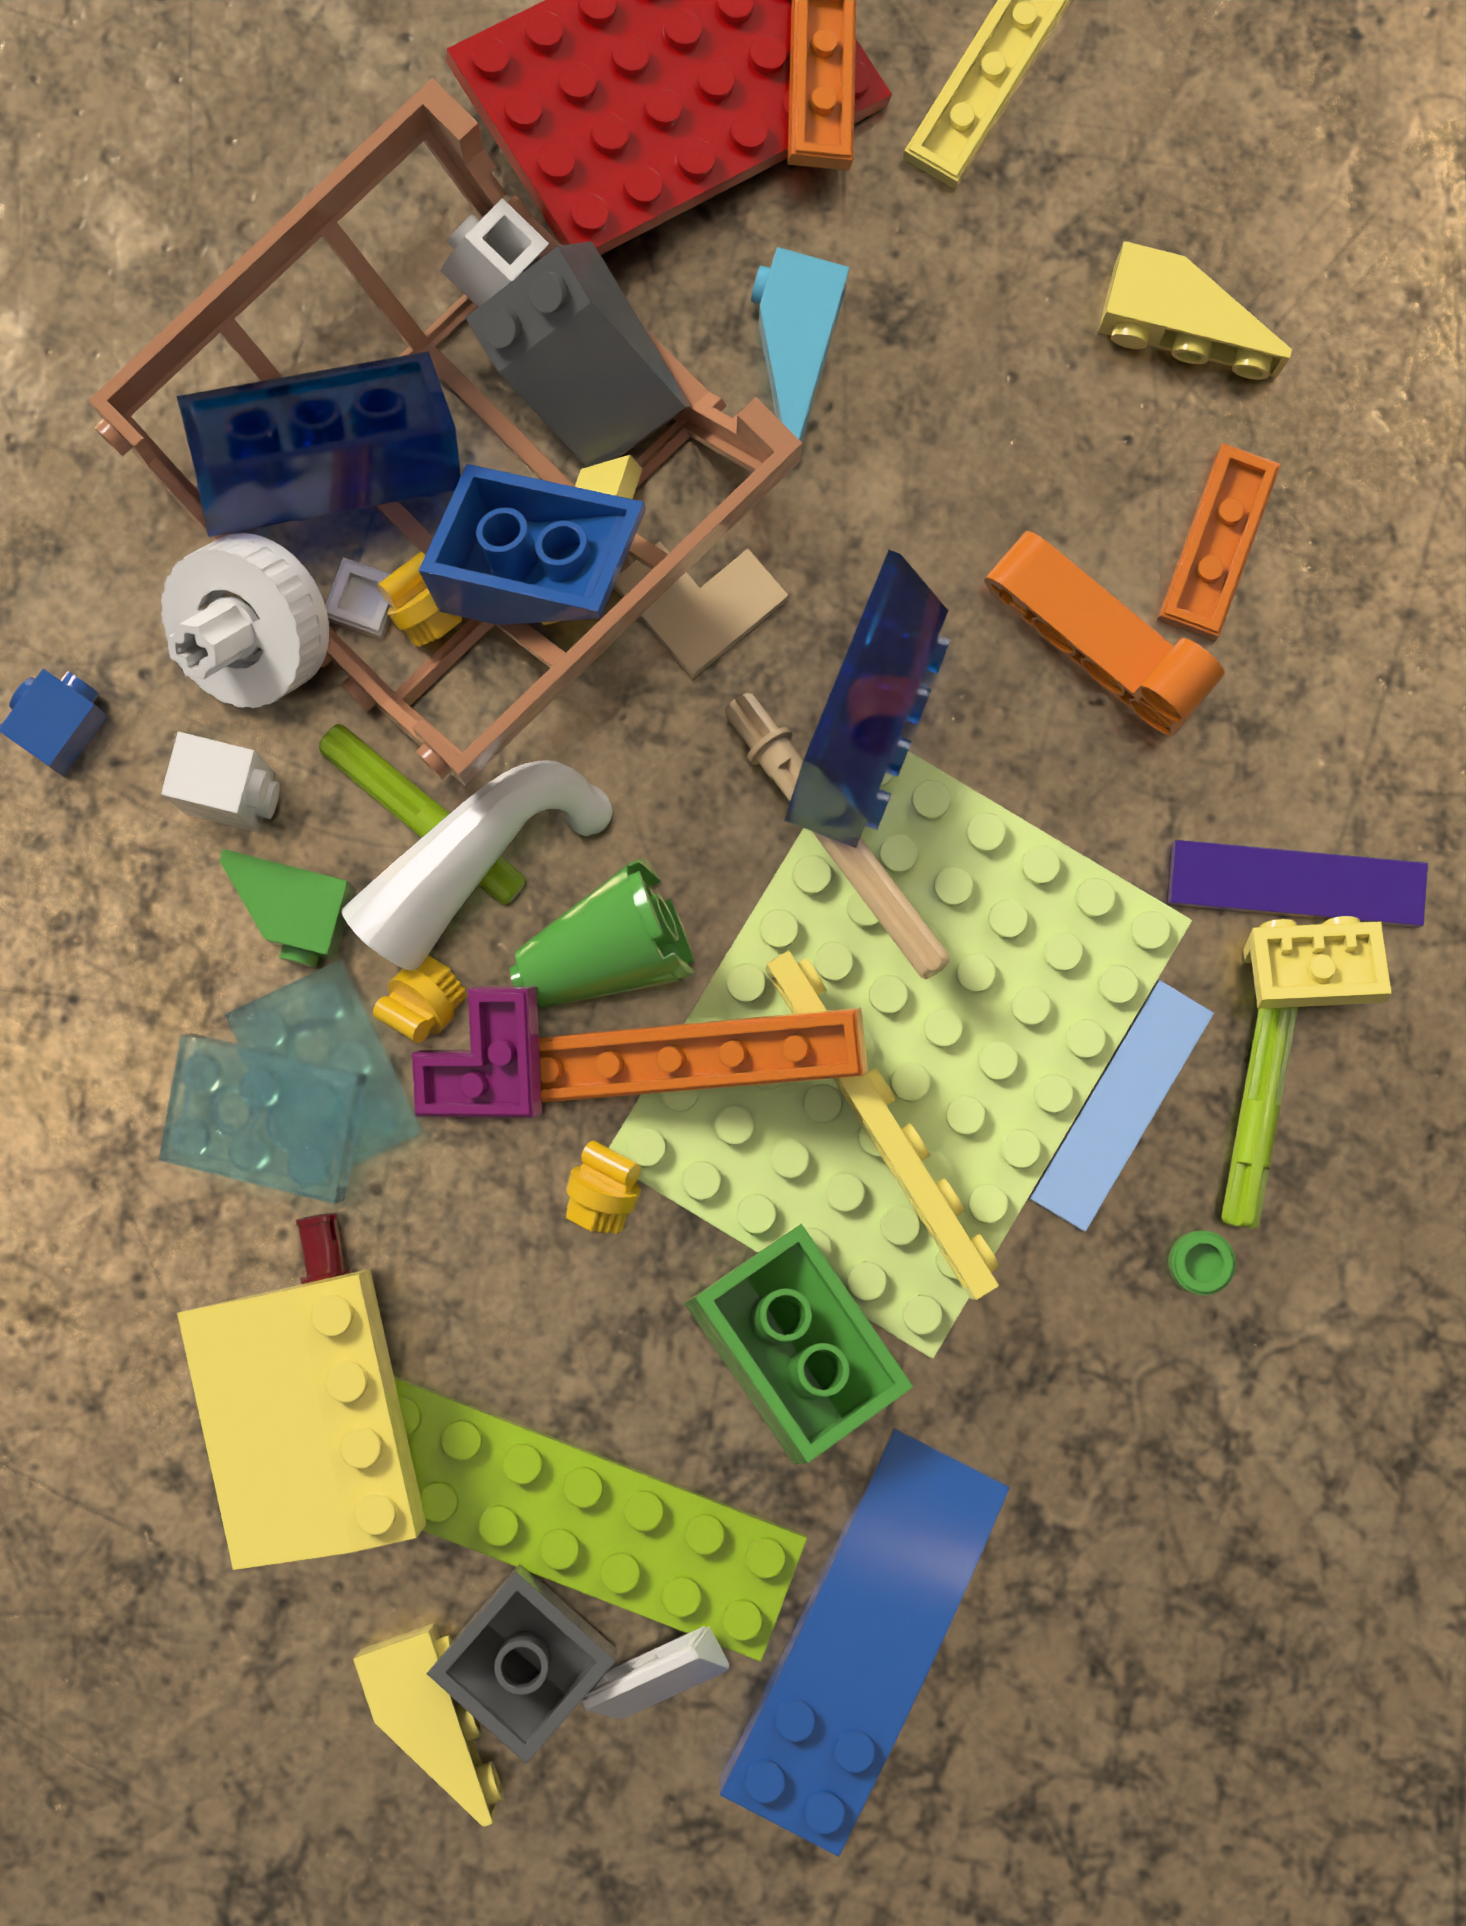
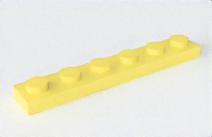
[765,950,1000,1300]

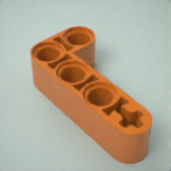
[984,531,1225,736]

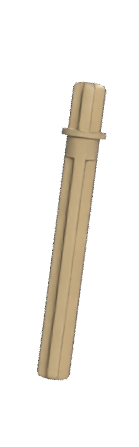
[725,692,950,980]

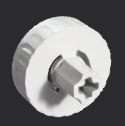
[161,533,329,708]

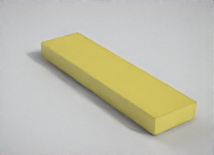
[903,0,1072,190]

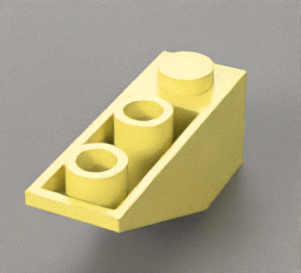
[1098,241,1292,380]
[353,1623,504,1827]

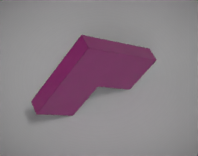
[412,986,542,1118]

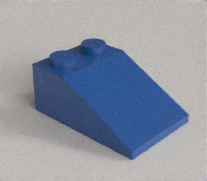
[419,464,646,625]

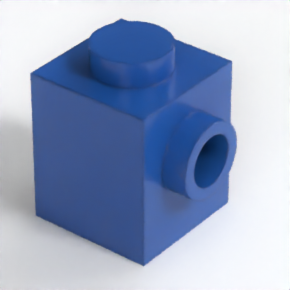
[0,668,109,777]

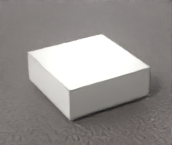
[325,557,391,641]

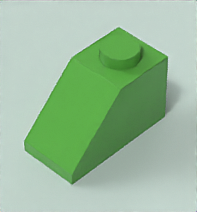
[220,849,355,968]

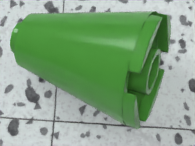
[510,858,695,1008]

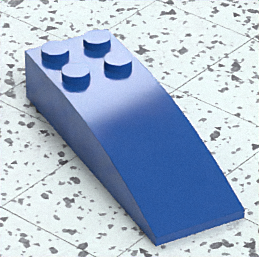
[719,1428,1010,1857]

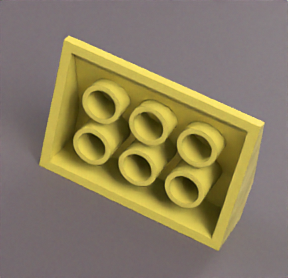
[177,1269,427,1570]

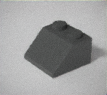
[427,1564,617,1764]

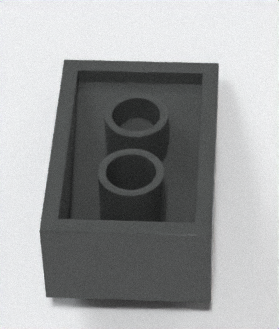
[465,242,691,467]

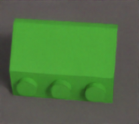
[684,1224,913,1465]

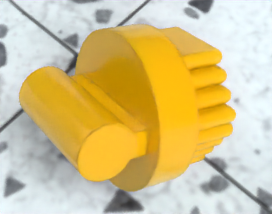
[377,551,463,647]
[373,955,467,1043]
[566,1140,641,1234]

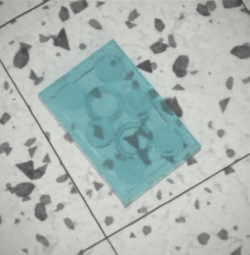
[225,960,424,1188]
[159,1033,367,1203]

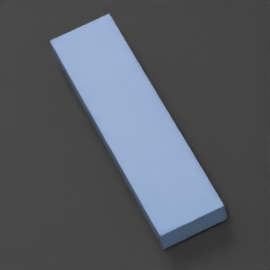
[1028,980,1214,1232]

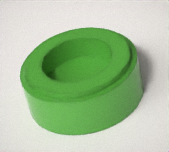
[1168,1231,1236,1295]

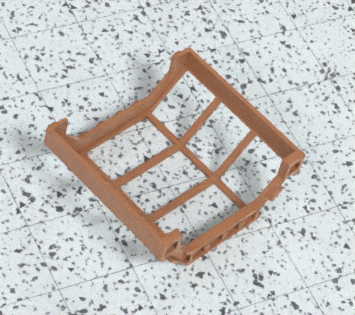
[88,77,803,786]

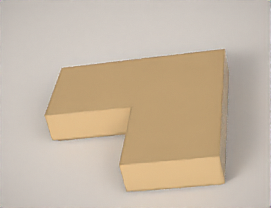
[614,541,789,679]

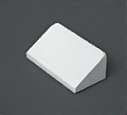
[581,1626,729,1719]

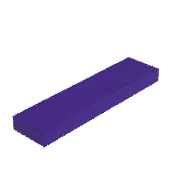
[1167,840,1428,928]

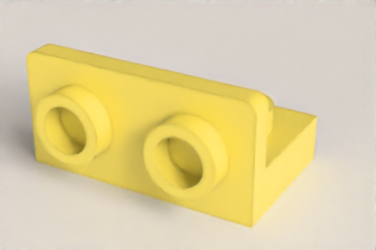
[1243,916,1392,1009]

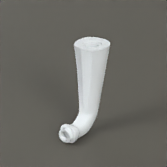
[342,761,613,971]

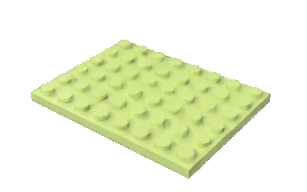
[609,726,1192,1359]

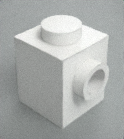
[440,198,549,307]

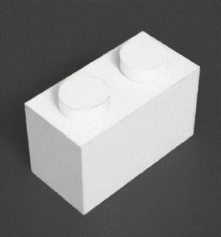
[161,732,280,833]

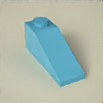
[751,247,849,442]

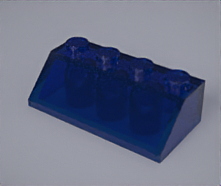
[176,351,461,537]
[784,550,951,848]

